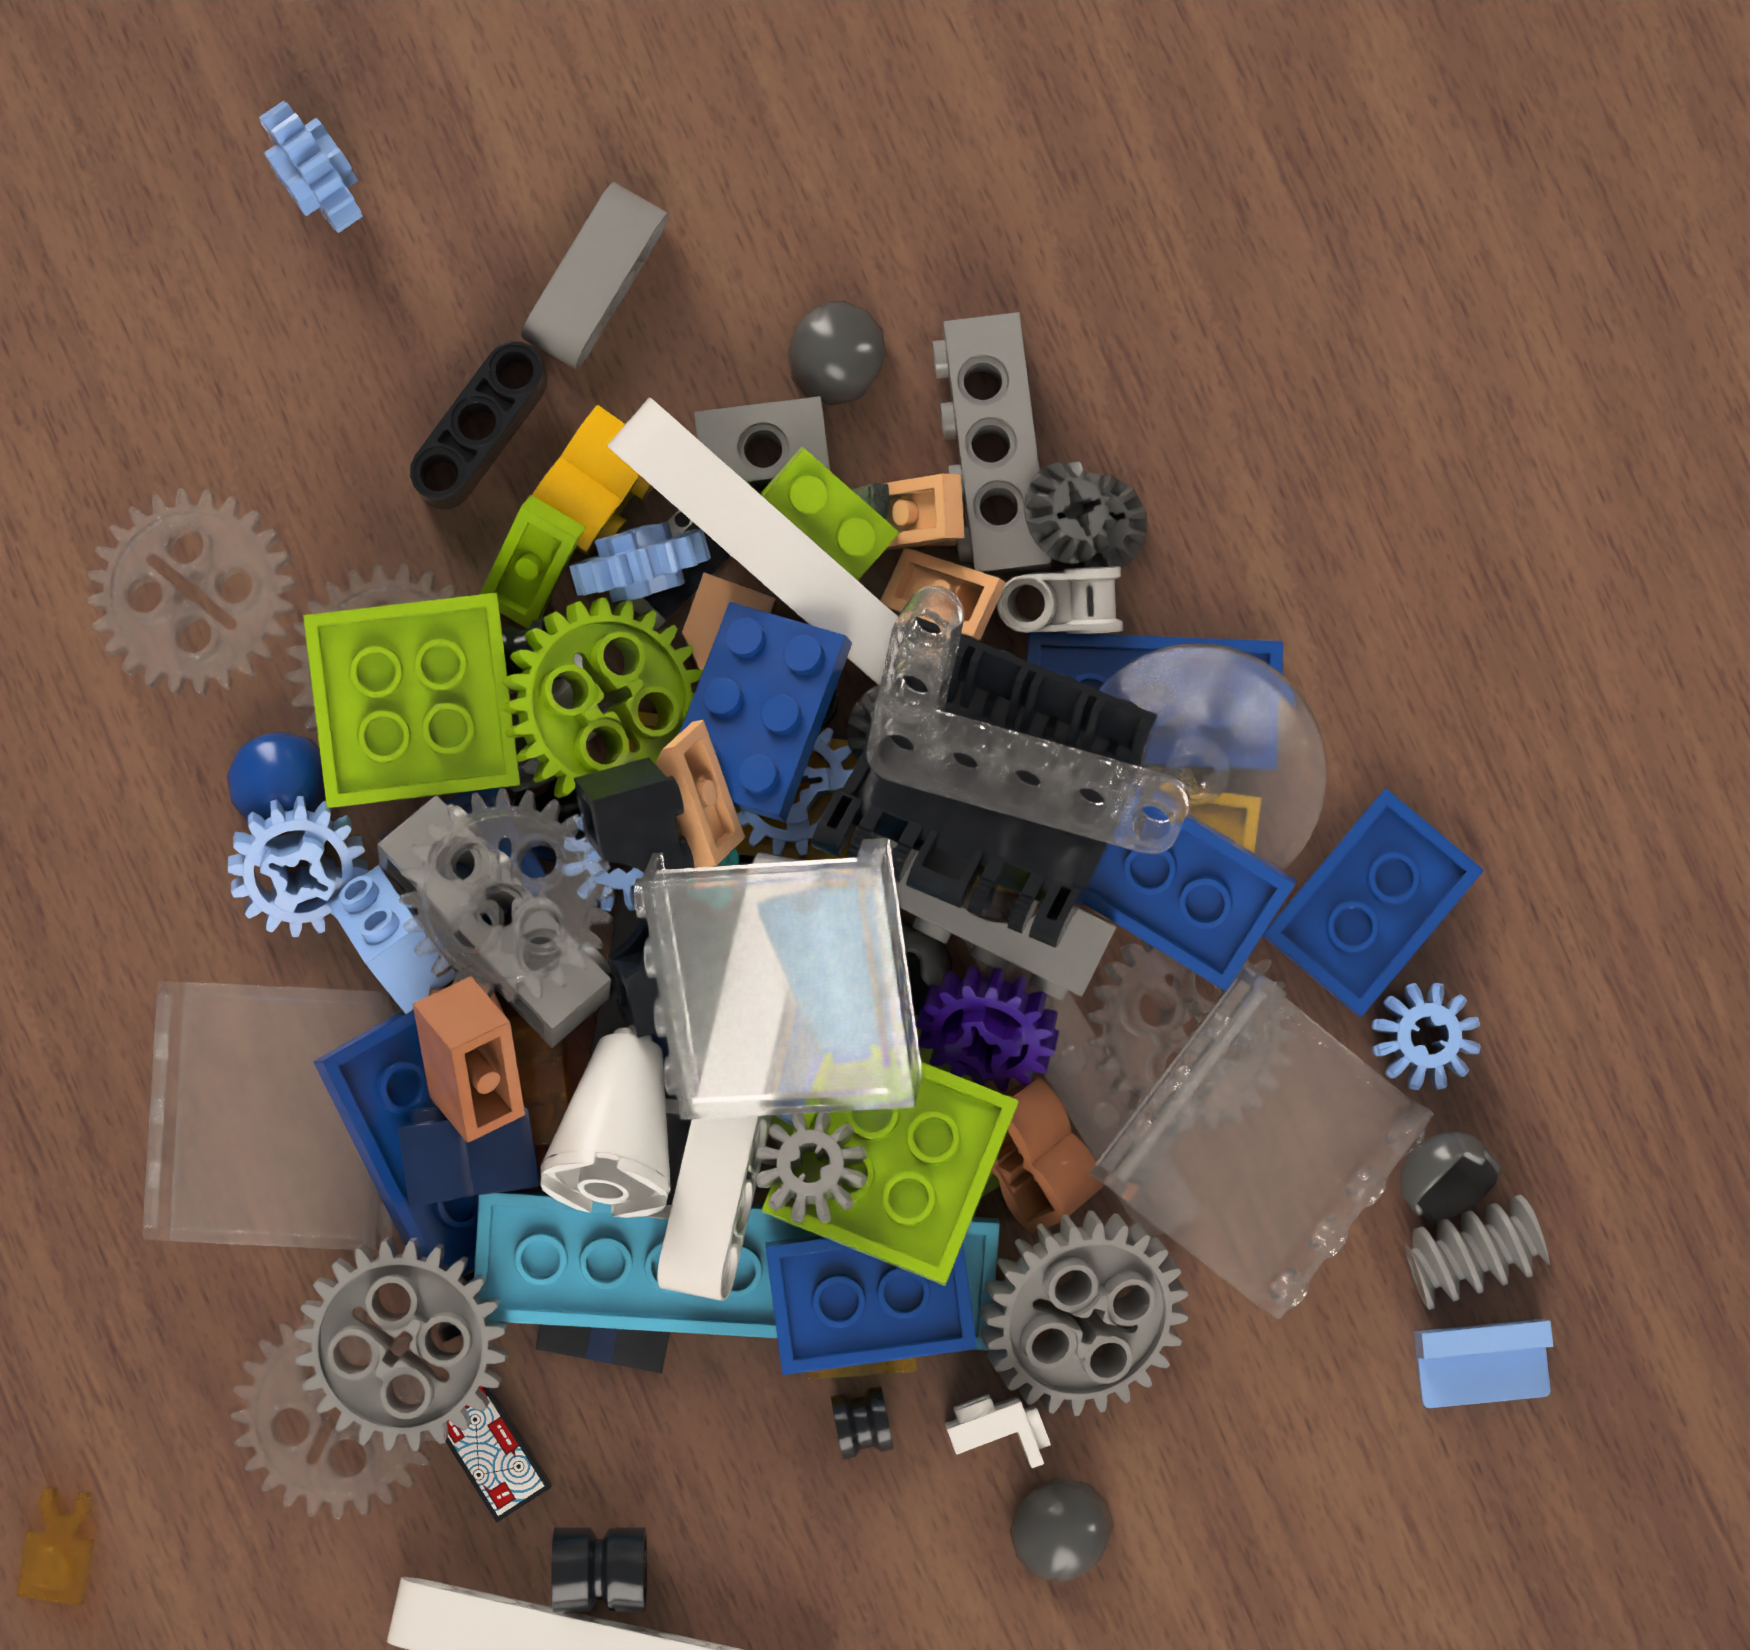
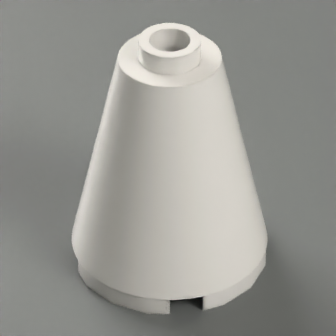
[540,1028,671,1218]

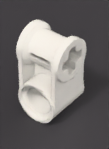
[997,566,1123,634]

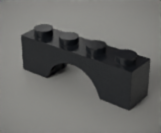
[574,757,716,1038]

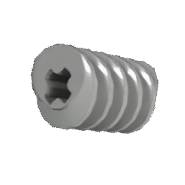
[1404,1195,1550,1310]

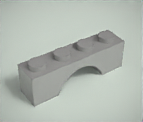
[848,835,1116,1001]

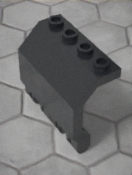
[811,616,1158,948]

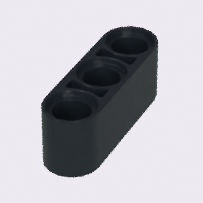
[410,341,547,510]

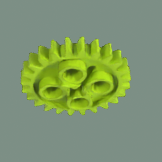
[500,598,703,805]

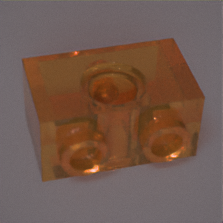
[507,1016,572,1146]

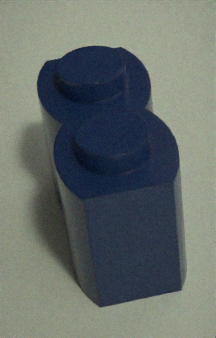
[397,1104,541,1205]

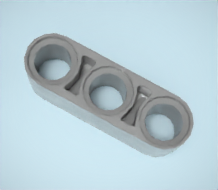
[521,182,669,370]

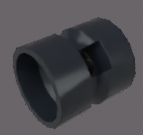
[551,1527,647,1612]

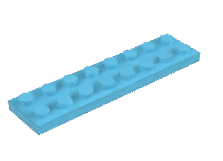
[474,1190,1000,1351]

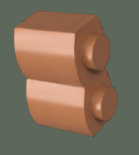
[991,1077,1103,1234]

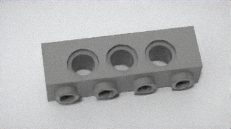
[932,312,1051,578]
[378,795,611,1048]

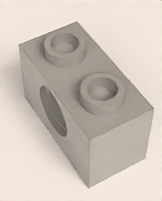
[694,396,830,491]

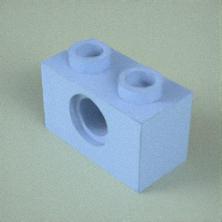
[327,864,458,1014]

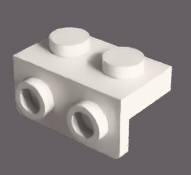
[945,1394,1051,1468]

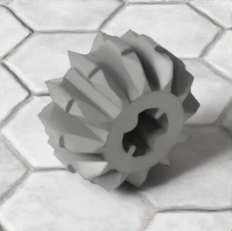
[755,1111,867,1223]

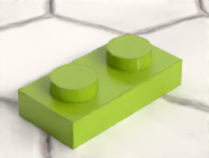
[760,447,900,581]
[479,495,586,629]

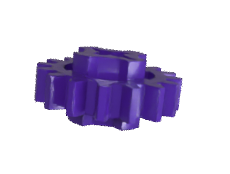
[916,966,1059,1091]

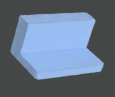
[1414,1319,1554,1408]

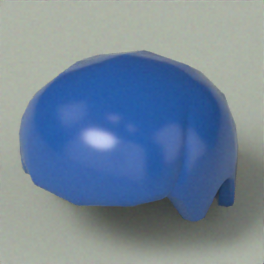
[227,732,326,822]

